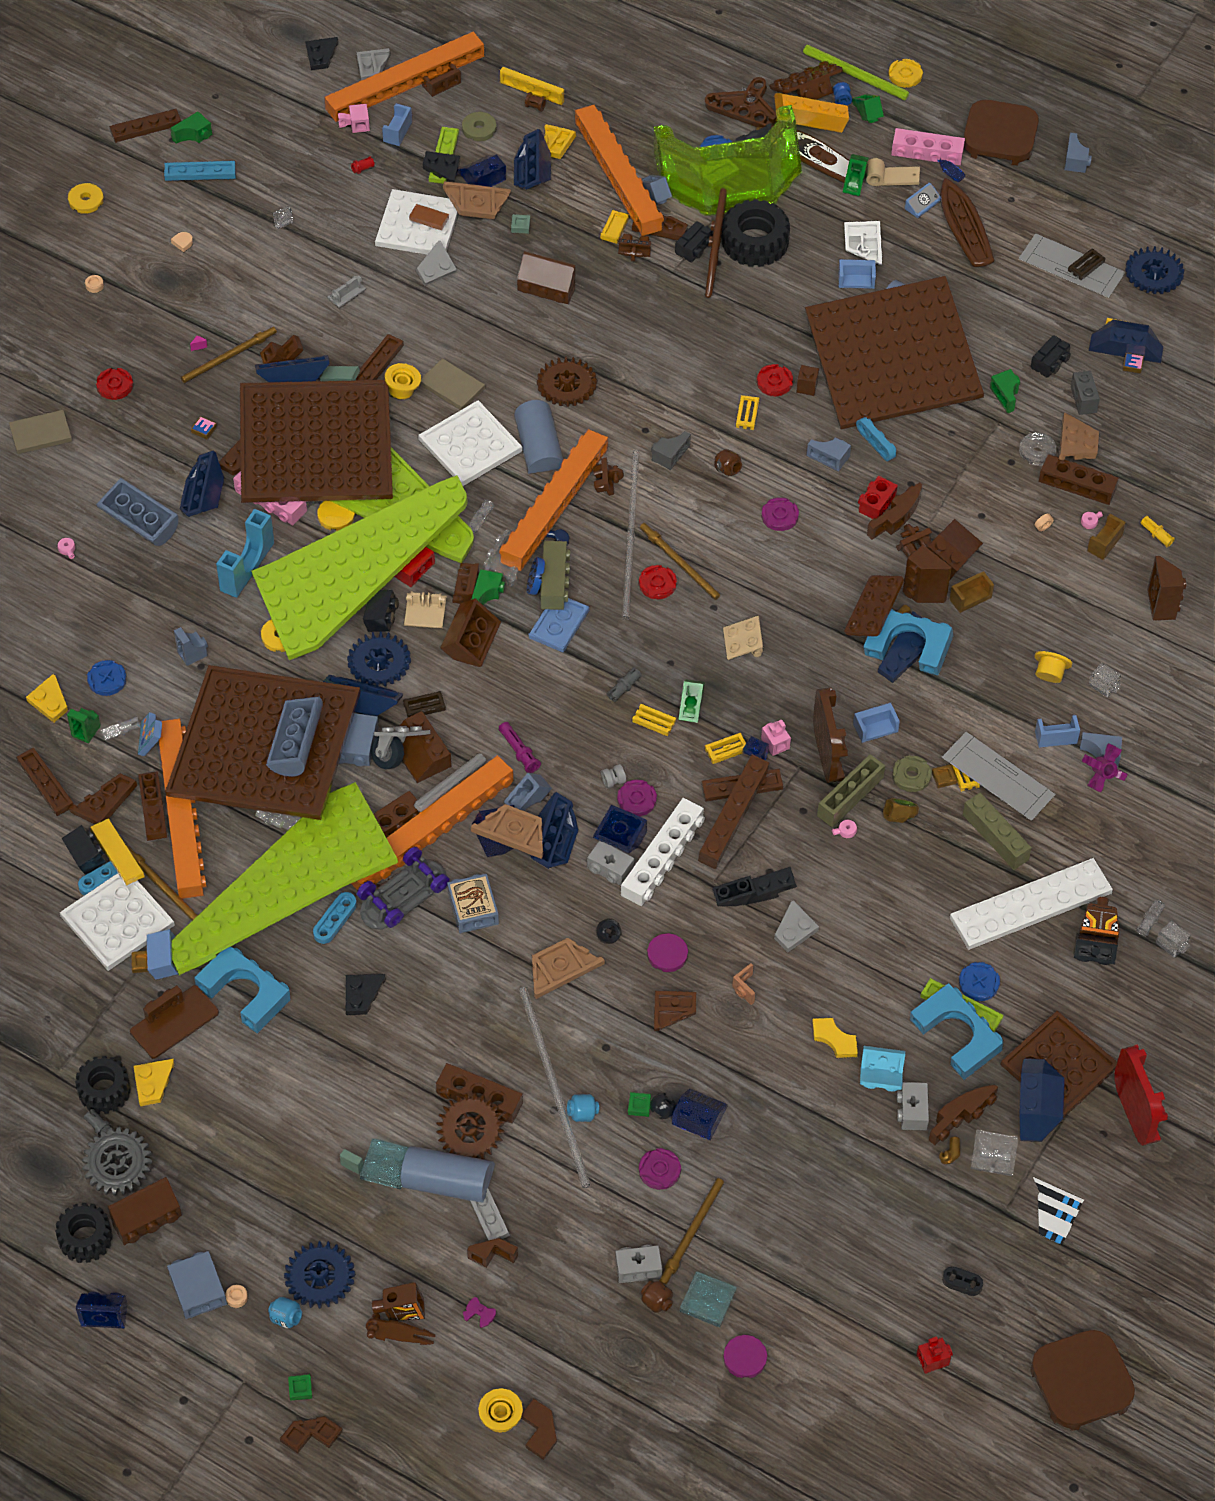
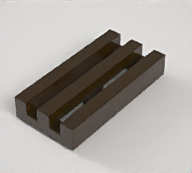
[1068,248,1106,280]
[403,691,446,718]

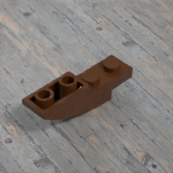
[867,482,922,540]
[138,771,167,841]
[929,1085,998,1145]

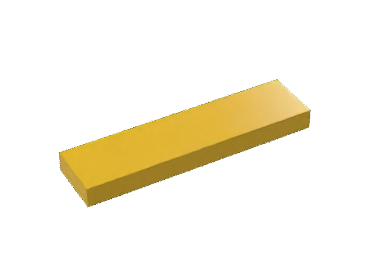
[500,67,564,105]
[90,819,144,886]

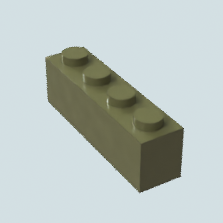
[541,541,570,610]
[817,754,885,827]
[963,793,1032,870]

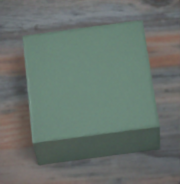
[511,214,530,234]
[340,1149,363,1174]

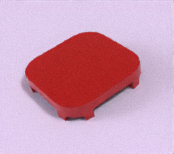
[1114,1044,1168,1146]

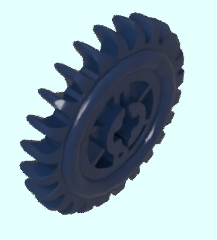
[1125,246,1185,294]
[347,631,411,687]
[284,1240,356,1309]

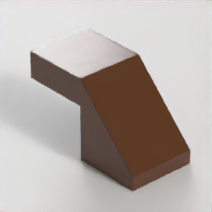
[260,335,304,364]
[467,1238,518,1268]

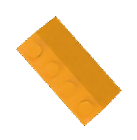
[774,93,849,133]

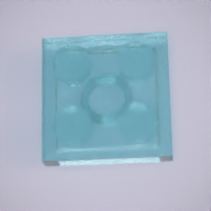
[360,1139,409,1189]
[680,1271,737,1328]

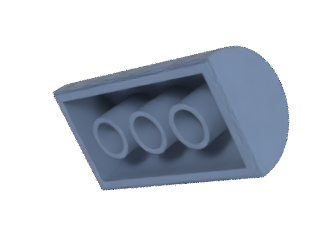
[514,400,563,474]
[96,478,179,546]
[266,697,323,776]
[401,1146,495,1203]

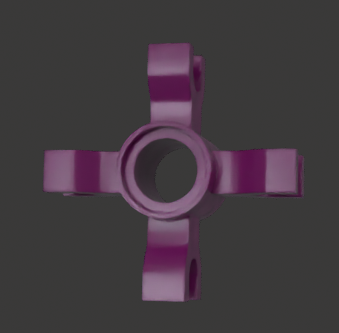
[1082,743,1128,792]

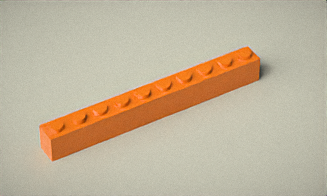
[324,32,484,122]
[575,105,664,236]
[499,429,608,571]
[159,719,206,899]
[351,755,513,890]

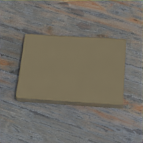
[420,358,485,410]
[9,410,72,454]

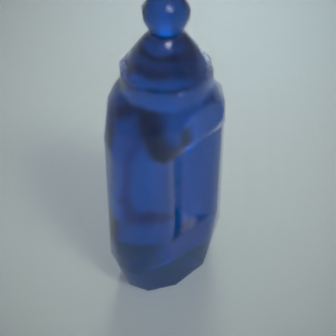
[937,158,965,182]

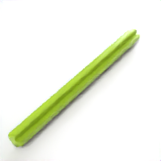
[803,45,909,100]

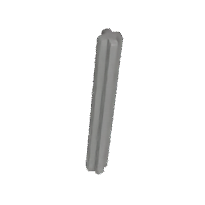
[414,753,486,812]

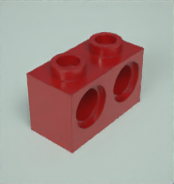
[858,476,898,519]

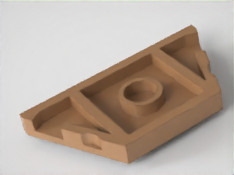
[443,181,511,219]
[1059,413,1099,460]
[471,804,543,859]
[532,938,605,999]

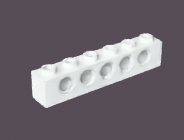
[621,798,705,906]

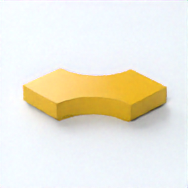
[812,1018,858,1058]

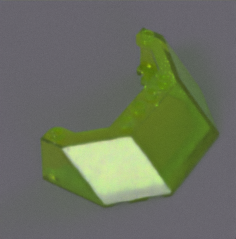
[654,105,802,216]

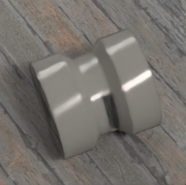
[601,764,626,789]

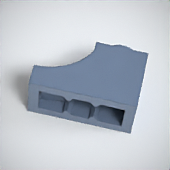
[1065,133,1092,173]
[641,175,672,205]
[807,438,851,471]
[174,627,208,666]
[1080,732,1122,767]
[504,773,552,811]

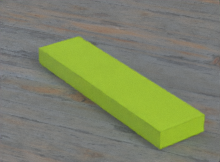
[429,127,459,184]
[920,978,1004,1032]

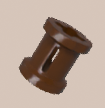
[525,92,546,112]

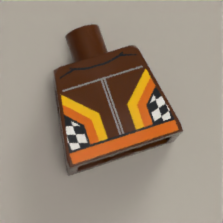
[1079,897,1119,941]
[372,1282,425,1321]

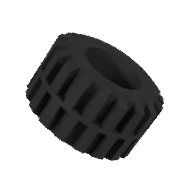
[75,1056,131,1114]
[55,1203,113,1263]

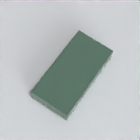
[320,366,360,381]

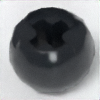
[596,918,621,944]
[650,1093,676,1119]

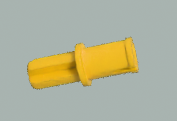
[1140,516,1175,548]

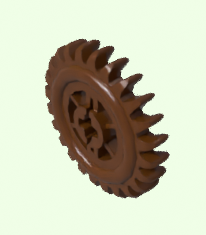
[537,356,597,407]
[436,1093,505,1160]

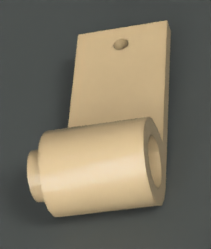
[866,158,920,186]

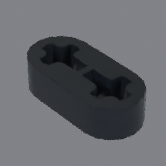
[942,1266,983,1296]

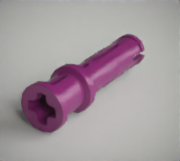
[498,722,541,773]

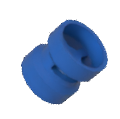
[833,82,852,106]

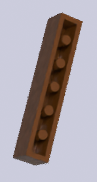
[698,754,770,869]

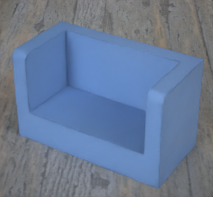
[382,103,412,146]
[838,259,876,289]
[853,703,900,743]
[1035,715,1080,748]
[147,929,178,979]

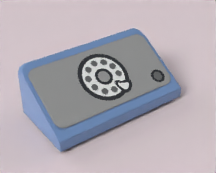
[905,183,941,218]

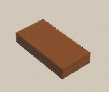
[409,204,449,231]

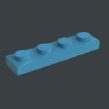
[164,161,236,181]

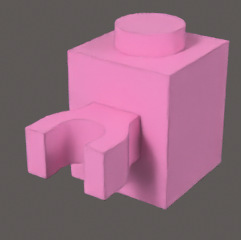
[338,104,370,133]
[761,720,791,756]

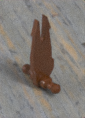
[366,1313,435,1345]

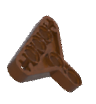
[705,77,783,133]

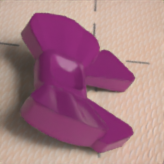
[463,1297,497,1328]

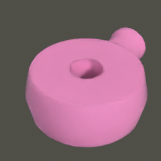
[1081,511,1103,529]
[57,538,75,559]
[832,820,857,838]

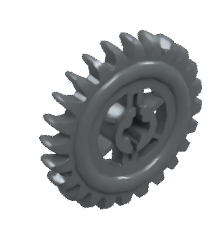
[82,1126,152,1196]

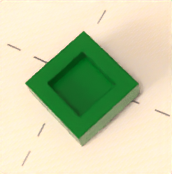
[628,1092,651,1117]
[288,1374,312,1401]

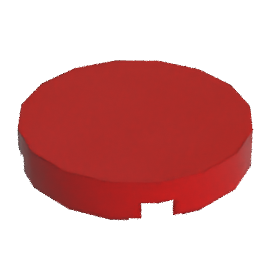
[756,364,793,397]
[96,368,133,400]
[639,565,677,600]

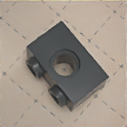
[1070,371,1100,415]

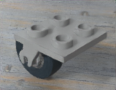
[371,726,430,769]

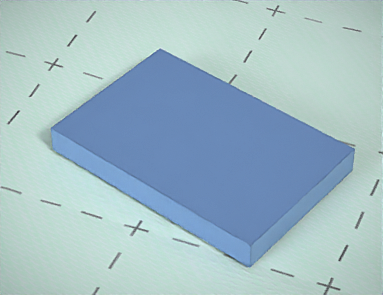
[529,598,589,652]

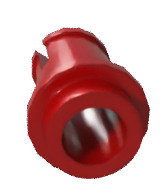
[351,156,374,174]

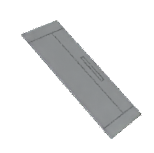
[1019,234,1125,298]
[942,732,1055,820]

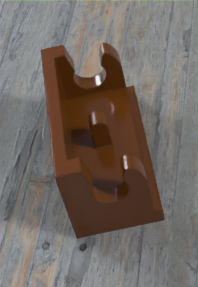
[422,63,461,97]
[452,563,479,604]

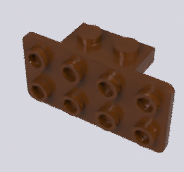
[769,61,843,100]
[844,575,904,636]
[130,985,219,1059]

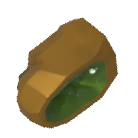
[883,798,919,823]

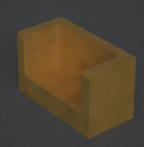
[1087,514,1126,560]
[949,571,994,613]

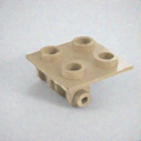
[404,591,446,628]
[723,616,763,660]

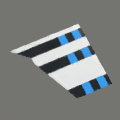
[1033,1177,1084,1245]

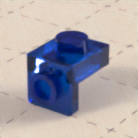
[742,736,769,760]

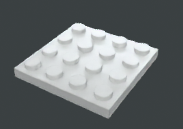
[375,189,458,255]
[418,400,522,486]
[60,873,175,971]

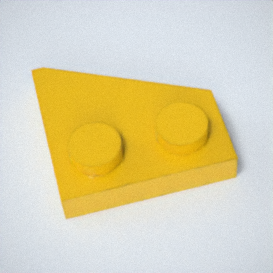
[544,124,576,159]
[26,674,68,723]
[133,1059,174,1106]

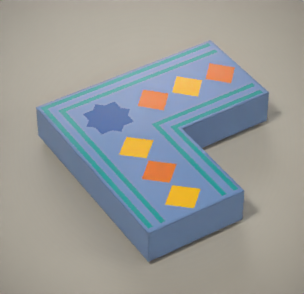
[138,712,162,756]

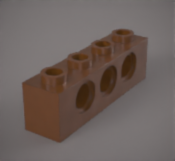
[1039,454,1119,505]
[373,791,420,838]
[436,1063,523,1124]

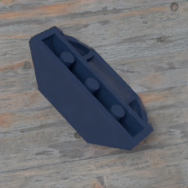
[514,129,551,190]
[1089,319,1163,363]
[255,355,330,382]
[179,450,224,517]
[323,674,403,716]
[530,792,578,869]
[1020,1059,1065,1142]

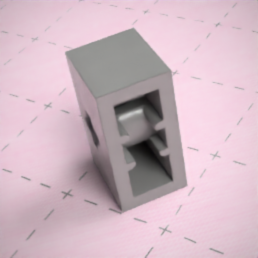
[587,840,634,886]
[897,1082,929,1130]
[615,1245,662,1283]

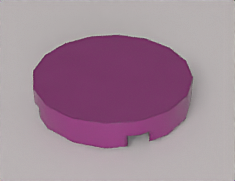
[761,497,799,531]
[617,780,657,817]
[647,933,688,972]
[639,1148,681,1190]
[723,1335,767,1378]

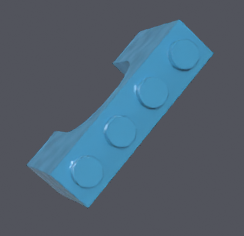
[216,509,274,598]
[864,609,953,675]
[194,946,291,1034]
[910,983,1003,1080]

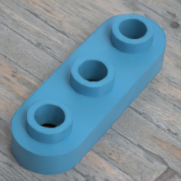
[856,417,896,461]
[78,861,118,896]
[313,892,357,944]

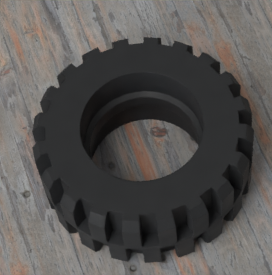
[722,199,790,267]

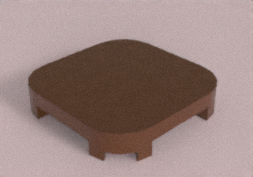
[963,100,1039,166]
[813,687,848,783]
[1030,1330,1135,1431]

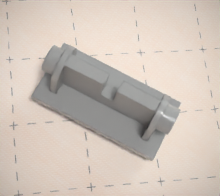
[327,275,366,308]

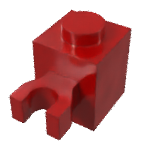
[916,1336,953,1374]

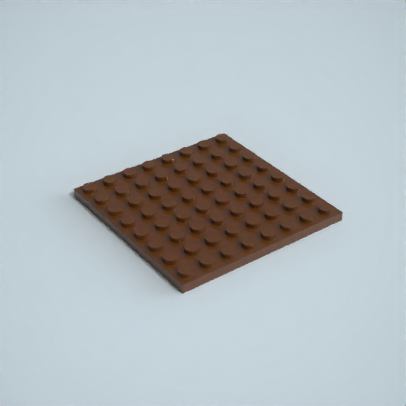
[805,276,984,429]
[240,380,393,503]
[165,665,360,820]

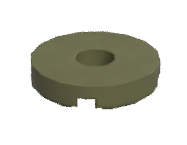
[462,112,497,141]
[892,755,932,792]

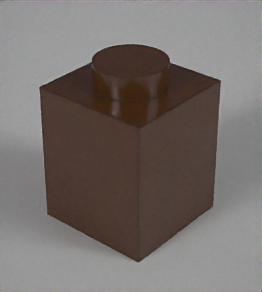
[796,365,819,396]

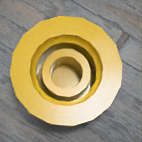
[385,363,421,399]
[1034,651,1072,683]
[478,1388,523,1433]

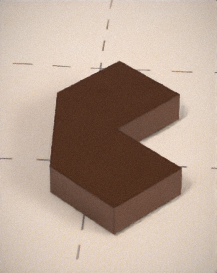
[521,1399,557,1460]
[280,1416,343,1453]

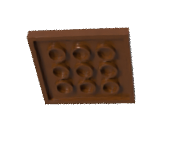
[1000,1011,1117,1118]

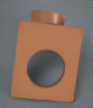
[732,963,755,1005]

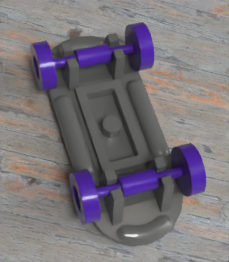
[357,847,450,930]

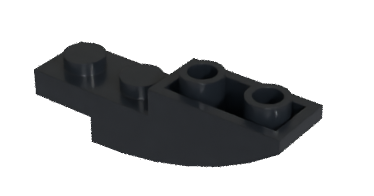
[712,867,797,907]

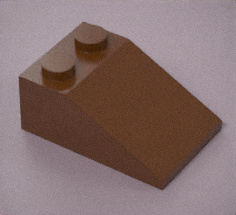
[927,519,983,580]

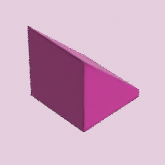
[190,336,207,351]

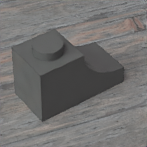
[651,431,691,470]

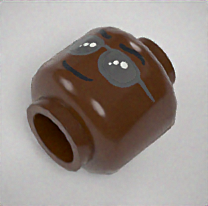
[714,449,742,476]

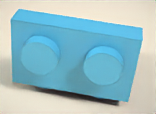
[860,1046,905,1091]

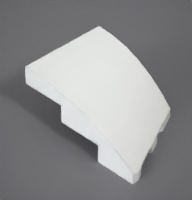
[844,221,882,265]

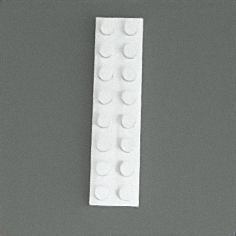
[950,858,1113,950]

